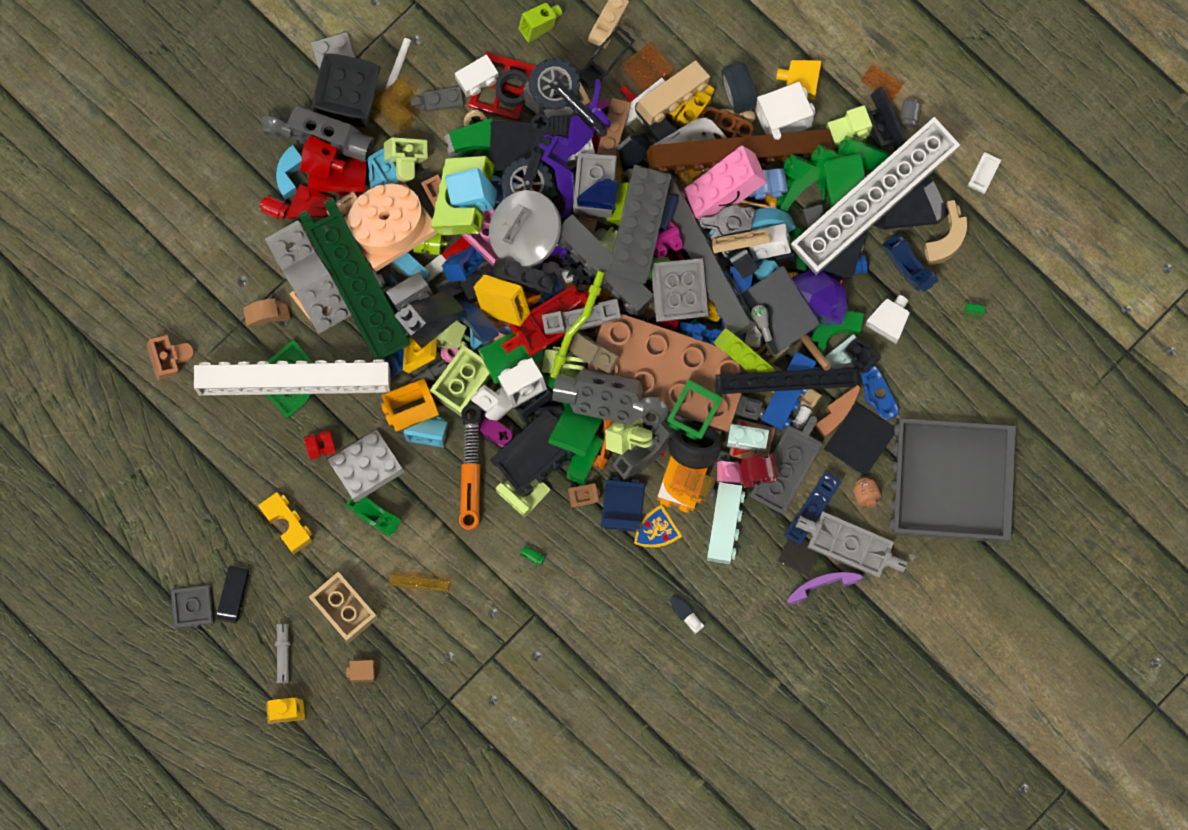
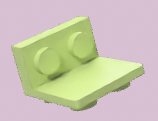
[496,480,550,518]

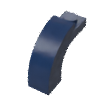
[882,234,939,292]

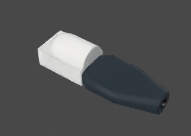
[670,595,704,634]

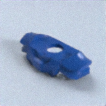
[862,367,899,420]

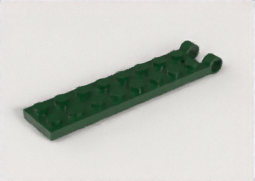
[298,197,411,360]

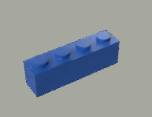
[761,352,818,432]

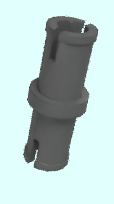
[411,359,447,383]

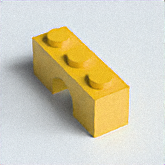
[258,492,312,555]

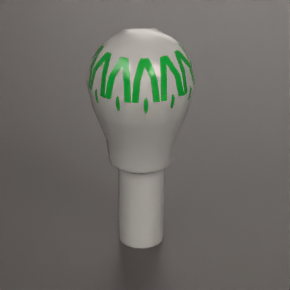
[751,305,773,342]

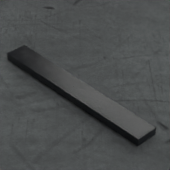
[715,367,858,394]

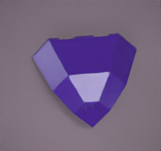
[792,269,847,325]

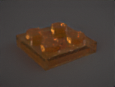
[621,42,674,93]

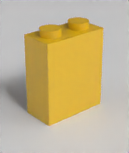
[474,274,530,326]

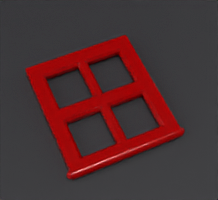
[467,52,535,121]

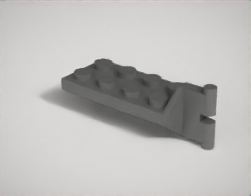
[750,416,822,515]

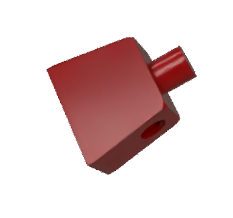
[300,135,346,178]

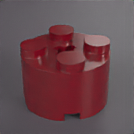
[736,453,779,488]

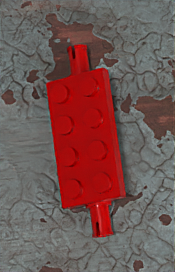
[501,285,603,357]

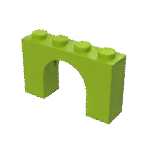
[431,156,494,235]

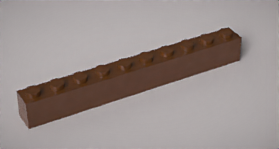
[646,129,834,173]

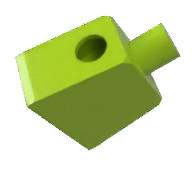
[518,3,562,43]

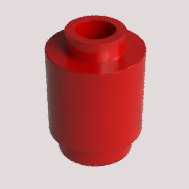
[259,195,289,220]

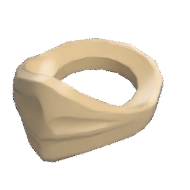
[464,109,487,127]

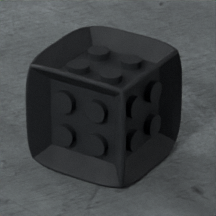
[311,53,381,127]

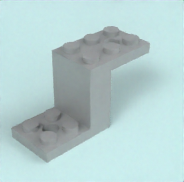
[265,220,351,334]

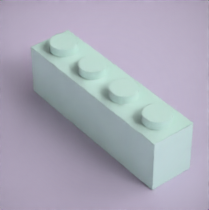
[707,482,745,564]

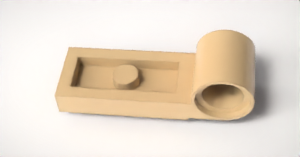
[588,0,629,49]

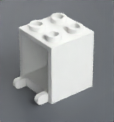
[755,82,815,140]

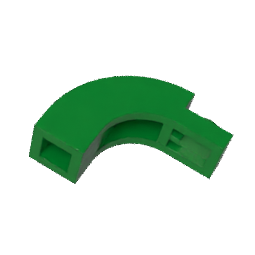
[811,311,864,366]

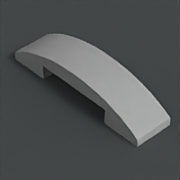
[542,299,621,335]

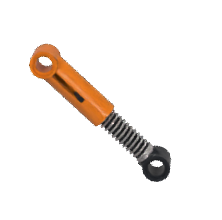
[459,404,483,531]

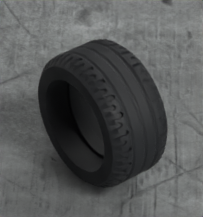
[669,421,722,469]

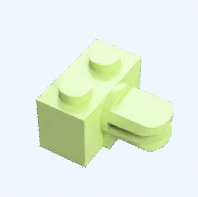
[384,138,428,183]
[437,319,470,349]
[542,347,586,377]
[605,419,653,455]

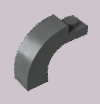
[613,421,674,480]

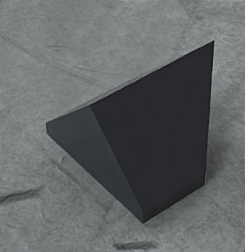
[616,133,650,173]

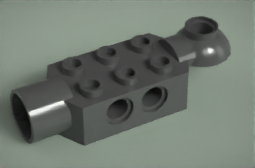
[261,107,374,162]
[552,369,669,426]

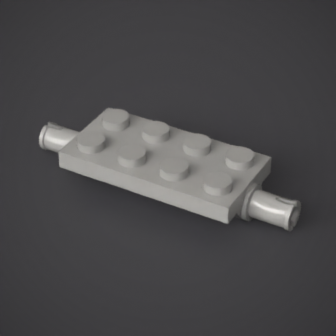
[795,512,907,578]

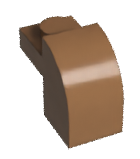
[243,298,290,326]

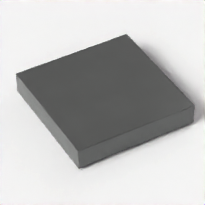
[171,585,214,629]

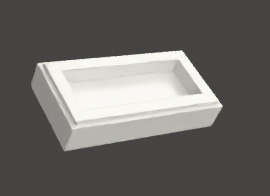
[968,152,1001,194]

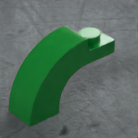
[345,496,402,536]

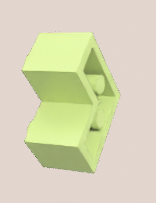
[826,105,872,149]

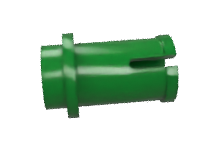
[519,545,546,567]

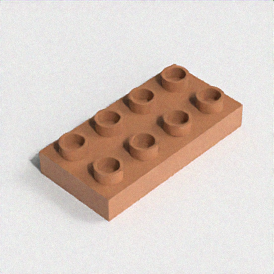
[586,313,749,432]

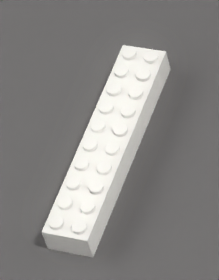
[791,117,960,275]
[194,360,391,396]

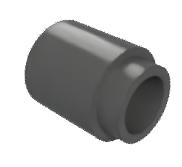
[900,99,921,128]

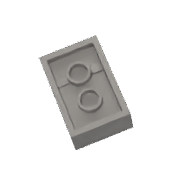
[573,153,617,218]

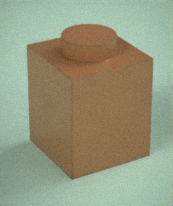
[346,660,375,683]

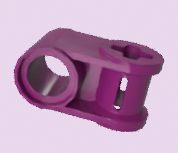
[478,417,513,448]

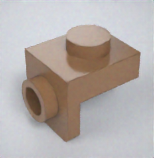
[568,483,600,508]

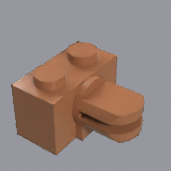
[146,335,193,381]

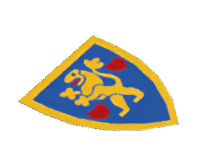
[634,504,682,547]

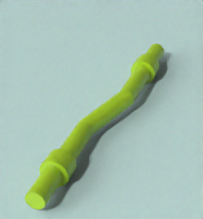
[550,271,605,379]

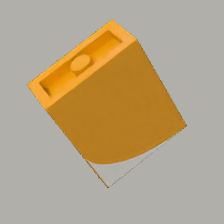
[657,456,708,513]

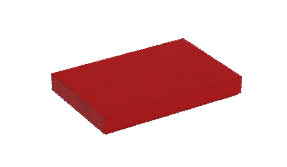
[308,159,367,192]

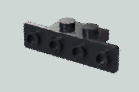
[867,87,907,151]

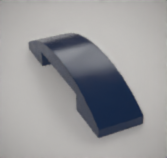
[459,302,499,343]
[784,471,842,546]

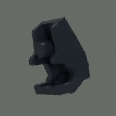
[842,338,881,374]

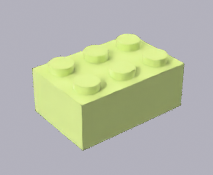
[430,345,491,417]

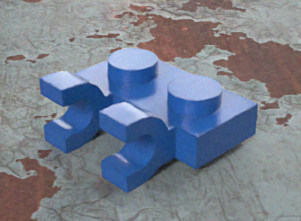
[679,322,722,346]

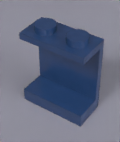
[601,478,644,532]

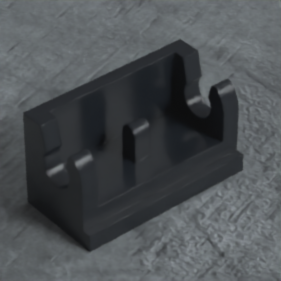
[514,386,558,425]

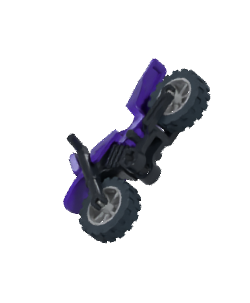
[501,58,611,220]

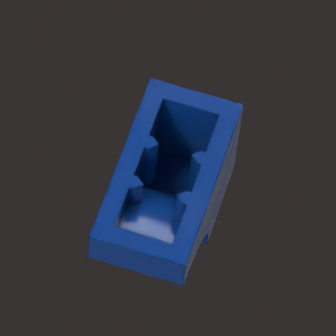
[441,245,485,282]

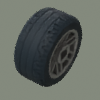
[721,62,757,114]

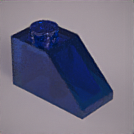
[577,179,618,210]

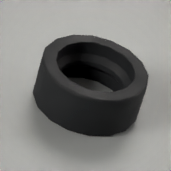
[495,70,529,108]

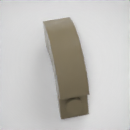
[568,330,620,373]

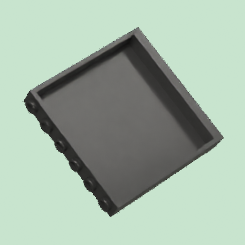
[889,418,1016,543]

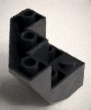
[873,176,948,230]

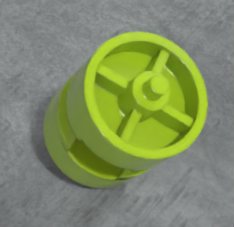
[413,234,447,255]

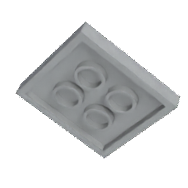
[651,258,709,322]
[328,429,404,503]

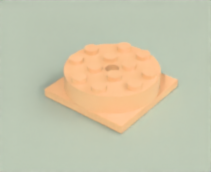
[343,182,438,272]

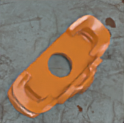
[593,419,615,470]

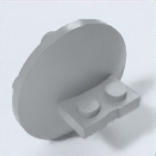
[489,190,561,267]

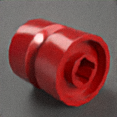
[304,430,336,461]

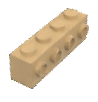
[636,60,710,125]

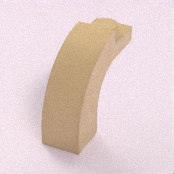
[924,200,967,266]

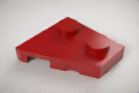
[285,185,335,220]

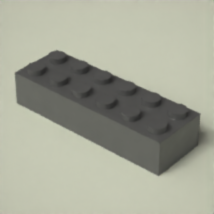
[608,165,671,283]
[557,215,654,318]

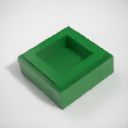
[963,303,985,317]

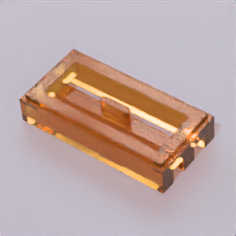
[861,65,903,101]

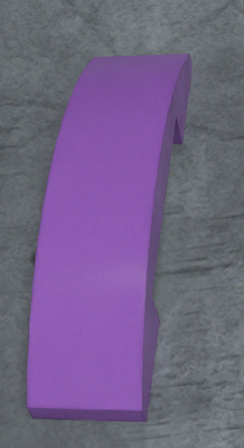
[786,572,862,606]

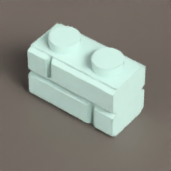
[727,424,769,453]

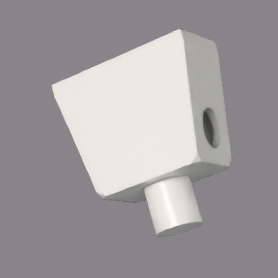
[865,295,909,344]

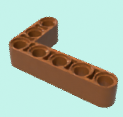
[701,107,753,138]

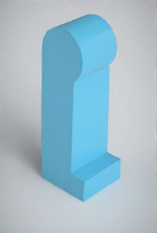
[392,252,430,281]

